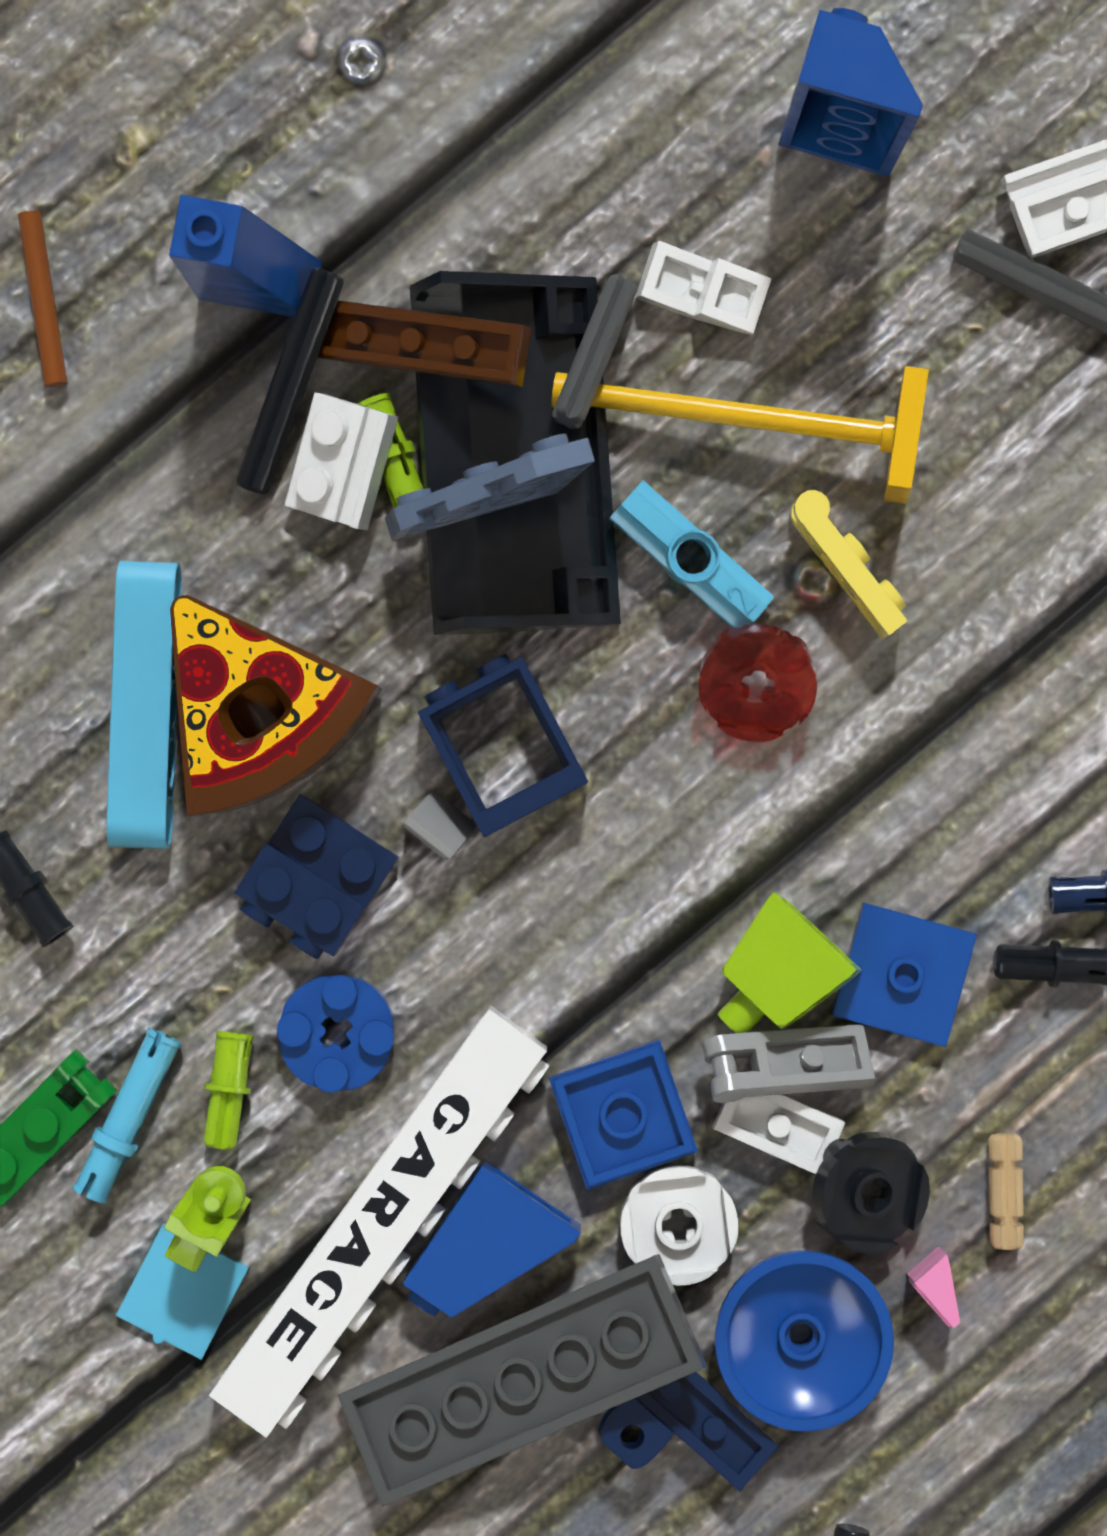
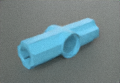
[609,480,774,635]

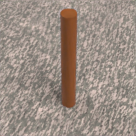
[18,210,68,388]

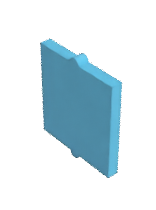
[116,1223,250,1360]

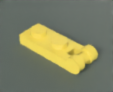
[790,490,908,639]

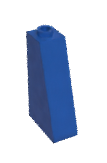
[169,195,323,317]

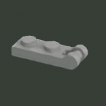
[702,1024,875,1103]

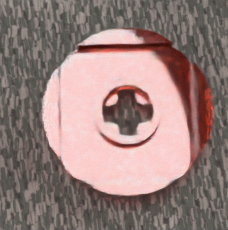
[699,624,817,742]

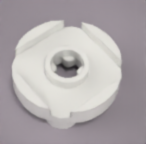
[620,1164,738,1286]

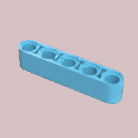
[107,561,182,849]

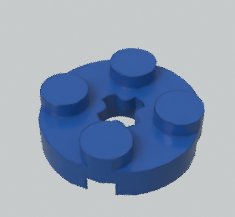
[277,974,395,1093]

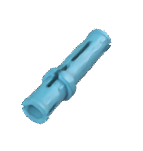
[72,1027,183,1204]

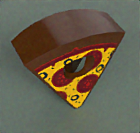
[170,595,382,816]

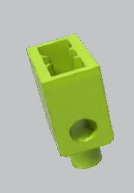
[717,892,862,1033]

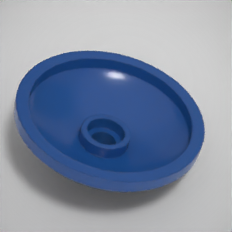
[715,1250,894,1432]

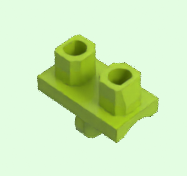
[164,1166,251,1272]

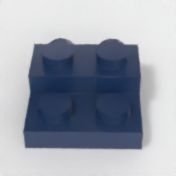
[234,794,400,959]

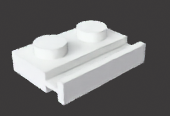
[1000,139,1107,259]
[284,392,398,530]

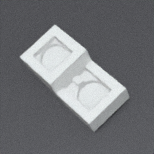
[635,241,772,335]

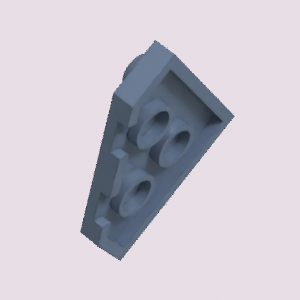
[385,434,595,540]

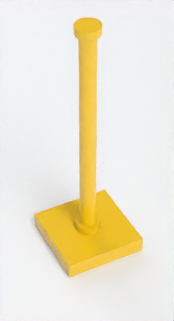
[552,366,929,504]

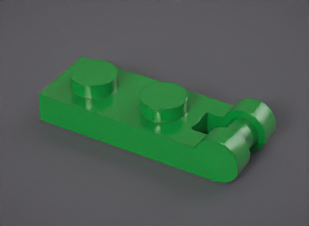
[0,1049,118,1207]

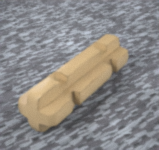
[989,1133,1024,1250]

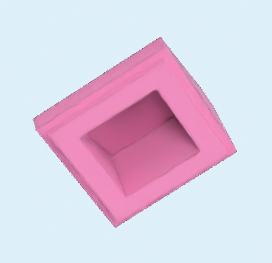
[907,1247,960,1328]

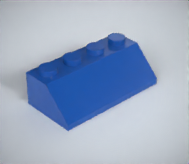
[778,8,923,177]

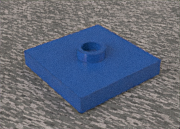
[831,902,977,1047]
[549,1039,698,1190]

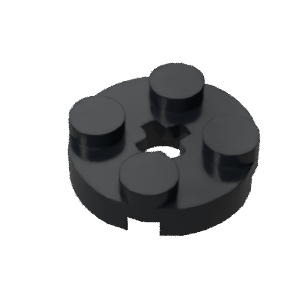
[812,1132,930,1253]

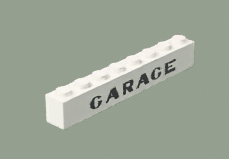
[209,1005,549,1438]

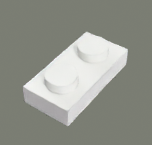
[712,1094,845,1174]

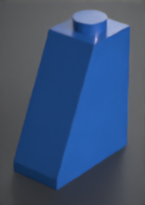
[403,1159,581,1318]

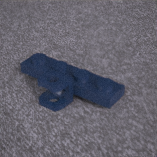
[598,1372,779,1492]

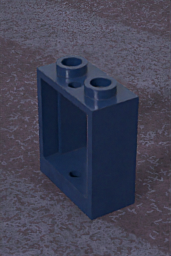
[418,653,588,837]

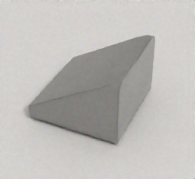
[403,792,476,860]

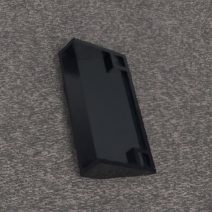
[409,271,621,635]

